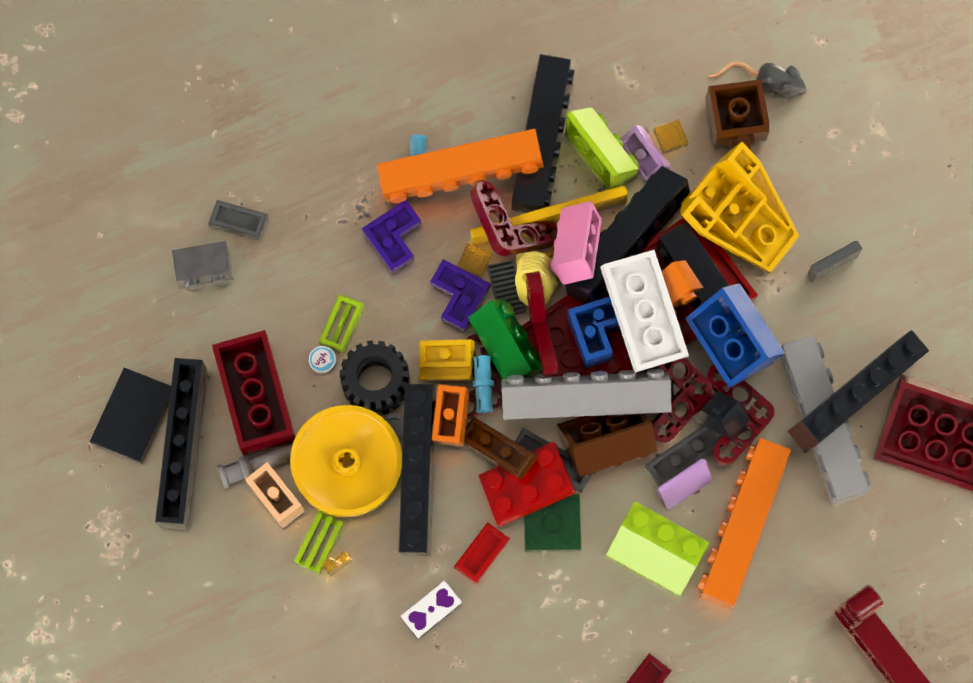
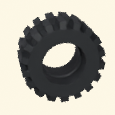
[340,340,410,414]

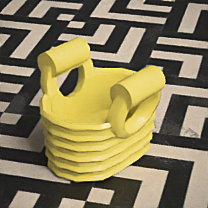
[515,252,561,306]

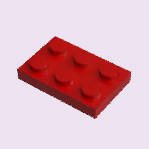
[478,441,576,527]

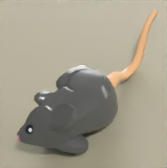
[709,61,807,99]

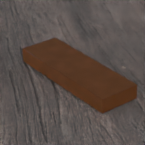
[464,416,538,480]

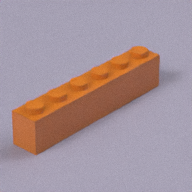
[377,129,544,203]
[697,438,791,609]

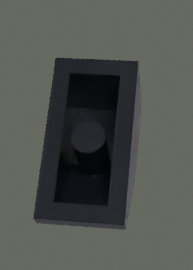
[692,391,749,441]

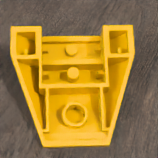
[681,142,799,273]

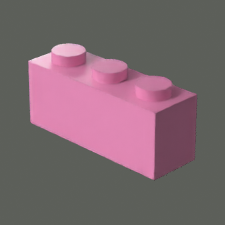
[550,201,602,285]

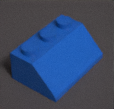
[685,283,785,388]

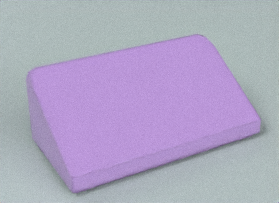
[620,125,672,183]
[656,458,712,510]

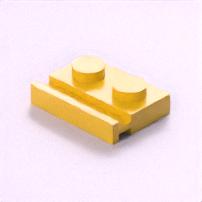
[418,339,475,381]

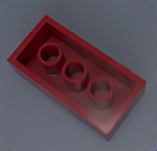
[212,330,296,456]

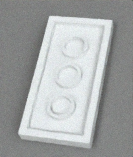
[600,250,689,373]

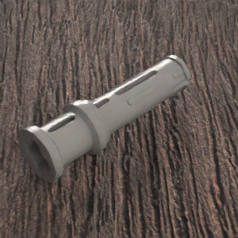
[217,442,293,489]

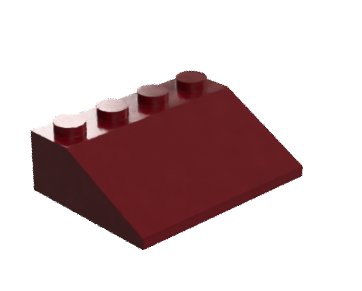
[873,374,973,491]

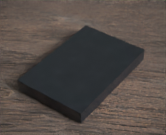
[90,367,171,464]

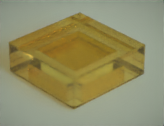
[654,119,689,154]
[457,243,492,279]

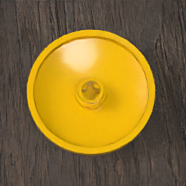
[290,405,402,517]

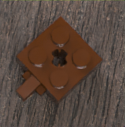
[705,79,770,150]

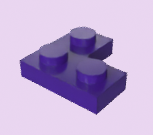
[362,200,422,273]
[430,259,491,332]

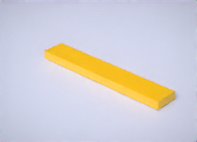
[470,185,628,247]

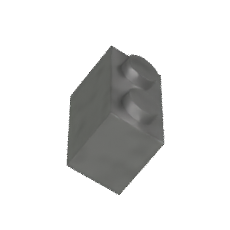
[172,241,234,290]

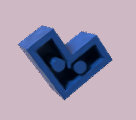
[567,297,621,369]

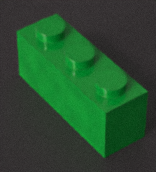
[468,299,542,379]

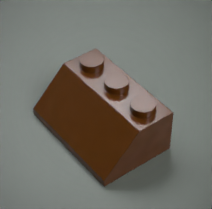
[557,413,658,477]

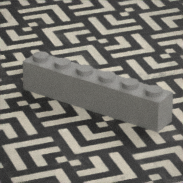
[780,335,871,506]
[502,369,671,420]

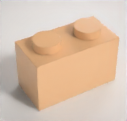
[245,462,305,529]

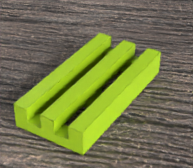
[318,294,365,354]
[294,511,344,574]

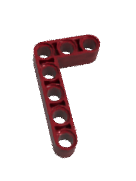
[834,585,930,683]

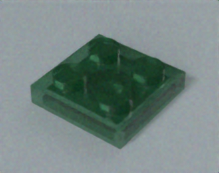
[524,494,581,552]

